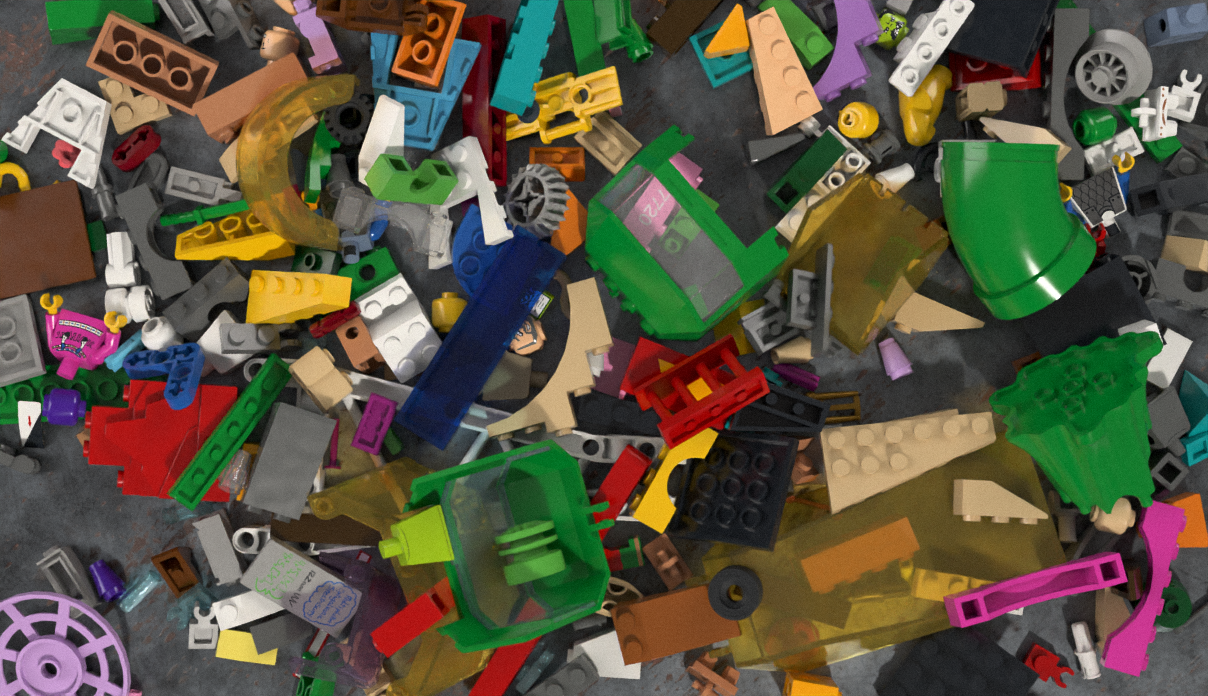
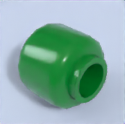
[1072,107,1117,145]

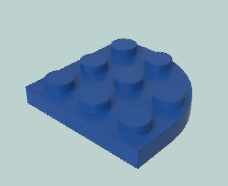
[451,203,545,317]

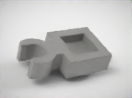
[188,601,219,649]

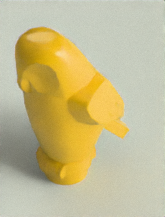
[898,64,952,146]

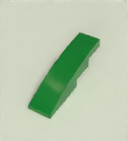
[304,92,341,203]

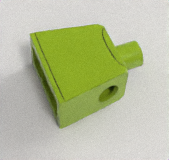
[379,505,455,566]

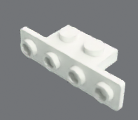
[889,0,975,97]

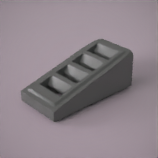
[746,133,805,166]

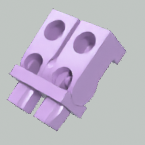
[293,0,348,81]

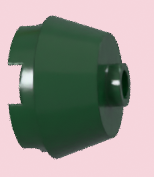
[1134,578,1192,632]

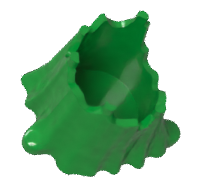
[989,331,1163,514]

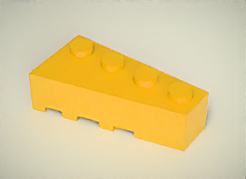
[246,270,352,325]

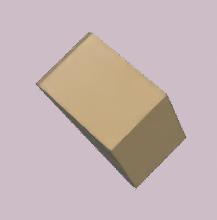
[1160,235,1208,275]

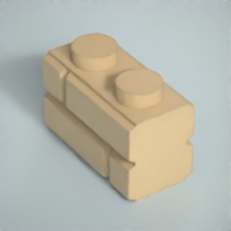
[955,81,1007,122]

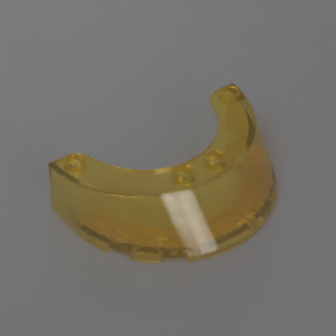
[236,74,360,251]

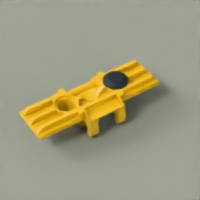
[506,66,623,145]

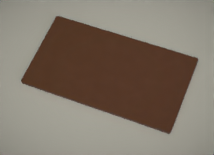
[0,180,96,300]

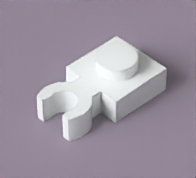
[1167,69,1202,122]

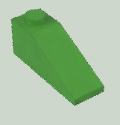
[757,0,834,72]

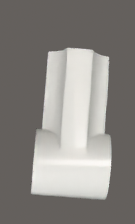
[105,232,141,289]

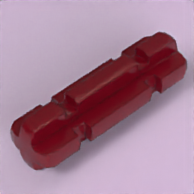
[309,301,361,339]

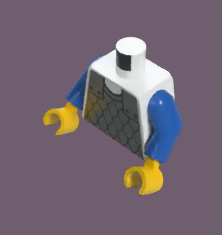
[1060,152,1135,239]

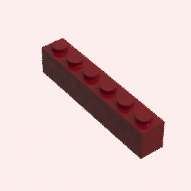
[462,14,507,187]

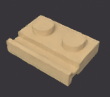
[574,111,642,176]

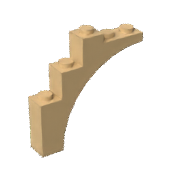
[487,277,615,442]

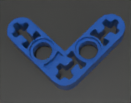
[122,343,205,410]

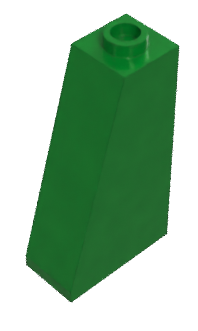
[45,0,160,45]

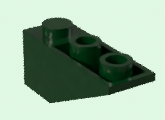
[766,129,847,213]

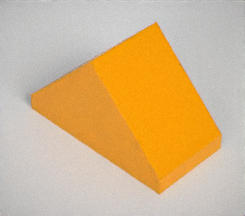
[704,3,750,59]

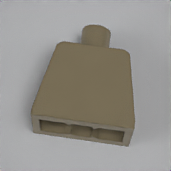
[482,347,548,401]

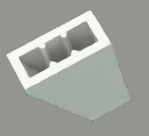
[567,626,641,679]

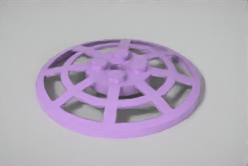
[0,591,131,696]

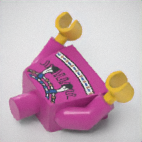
[40,293,127,380]

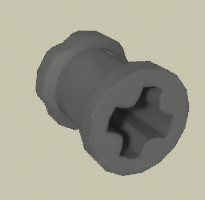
[863,128,901,165]

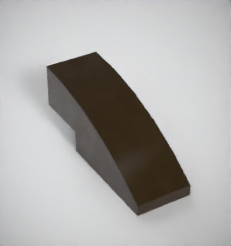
[1111,558,1143,601]

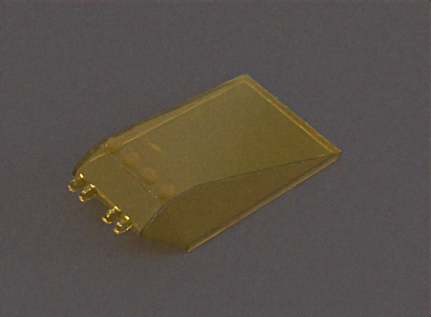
[685,429,1067,673]

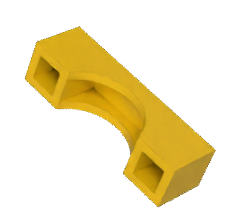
[629,428,719,534]

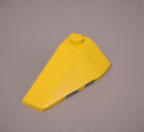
[175,193,296,261]

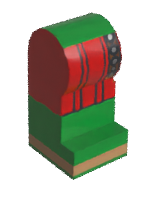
[602,534,645,572]

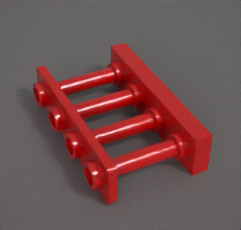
[633,334,770,450]

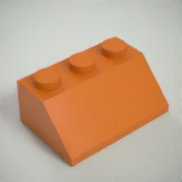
[391,0,466,88]

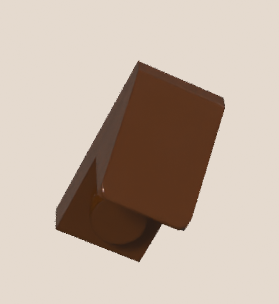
[151,546,203,598]

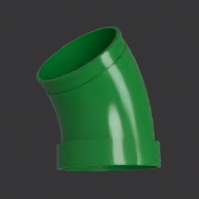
[941,142,1097,320]

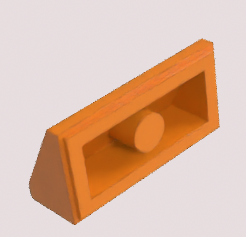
[529,147,585,182]

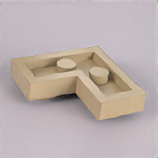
[98,77,173,135]

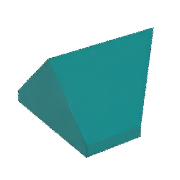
[1179,370,1208,438]

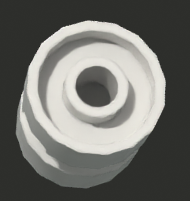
[105,285,156,324]

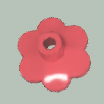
[52,140,81,168]

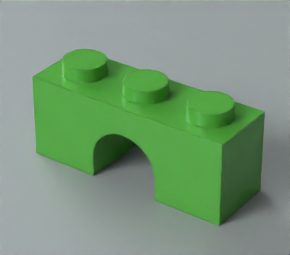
[364,153,459,205]

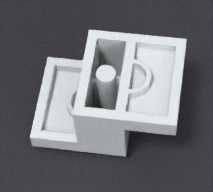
[354,273,449,384]

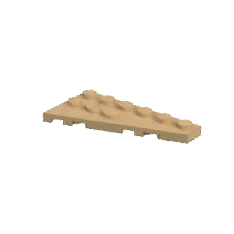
[819,412,996,515]

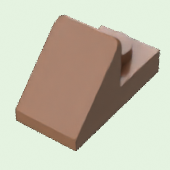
[779,435,819,484]

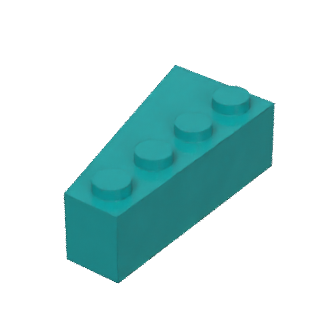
[490,0,559,116]

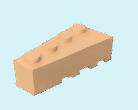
[745,7,823,135]

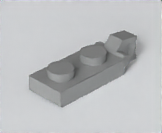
[164,166,247,206]

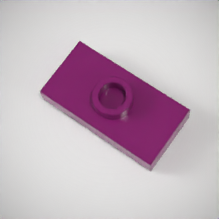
[350,392,399,456]

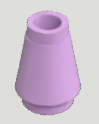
[878,337,913,381]

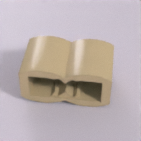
[288,346,353,414]

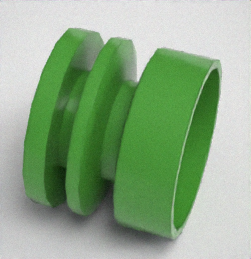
[494,520,567,586]

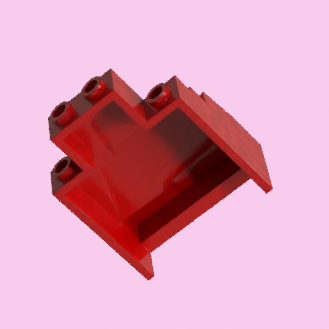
[83,379,238,502]

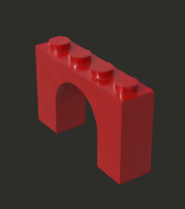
[370,575,455,658]

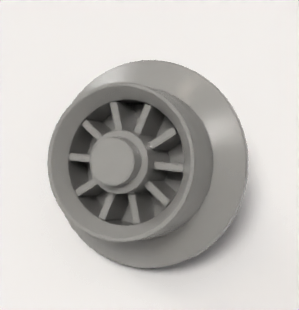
[1075,29,1153,105]

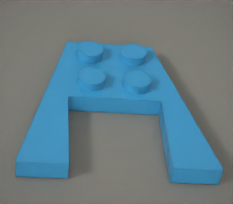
[370,33,482,151]

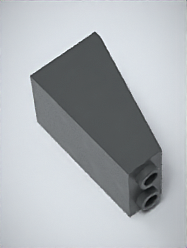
[240,402,337,523]

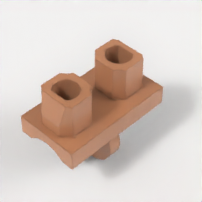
[642,532,693,591]
[685,651,740,696]

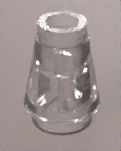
[218,450,253,495]

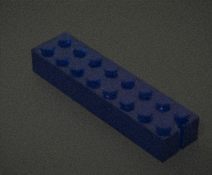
[394,224,567,451]

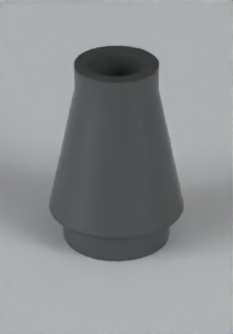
[326,154,354,198]

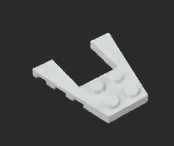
[429,136,514,270]

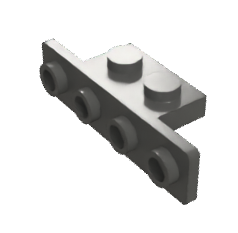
[199,0,265,50]
[786,243,835,358]

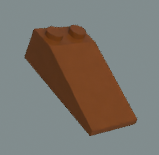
[610,582,742,666]

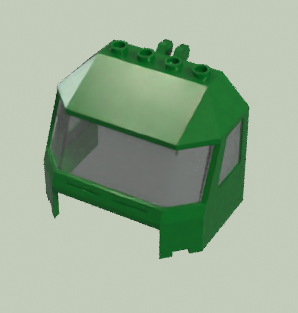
[584,125,789,342]

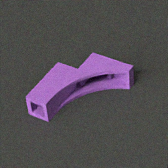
[813,0,884,102]

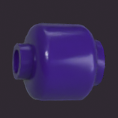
[42,388,87,426]

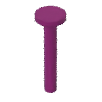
[324,418,341,469]

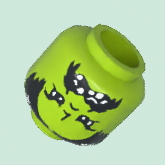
[875,8,909,50]

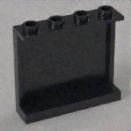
[938,0,1059,78]
[1020,252,1167,358]

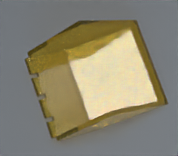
[775,173,949,356]

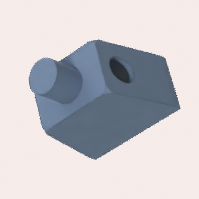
[1143,3,1208,47]

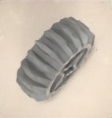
[501,163,571,240]

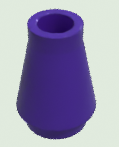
[88,559,127,603]

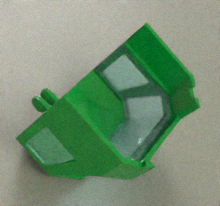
[402,439,615,654]

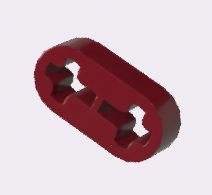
[111,125,161,173]

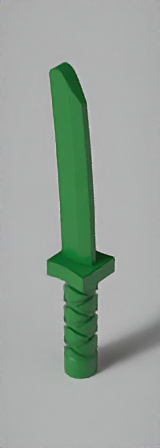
[160,194,264,227]

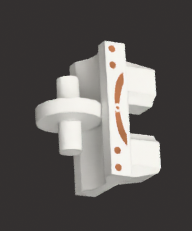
[1131,86,1179,142]

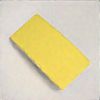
[215,629,278,665]

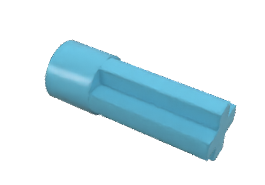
[104,329,146,372]

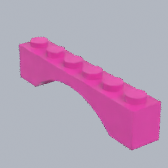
[1100,500,1187,677]
[943,552,1128,628]

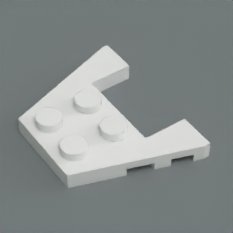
[1,78,112,189]

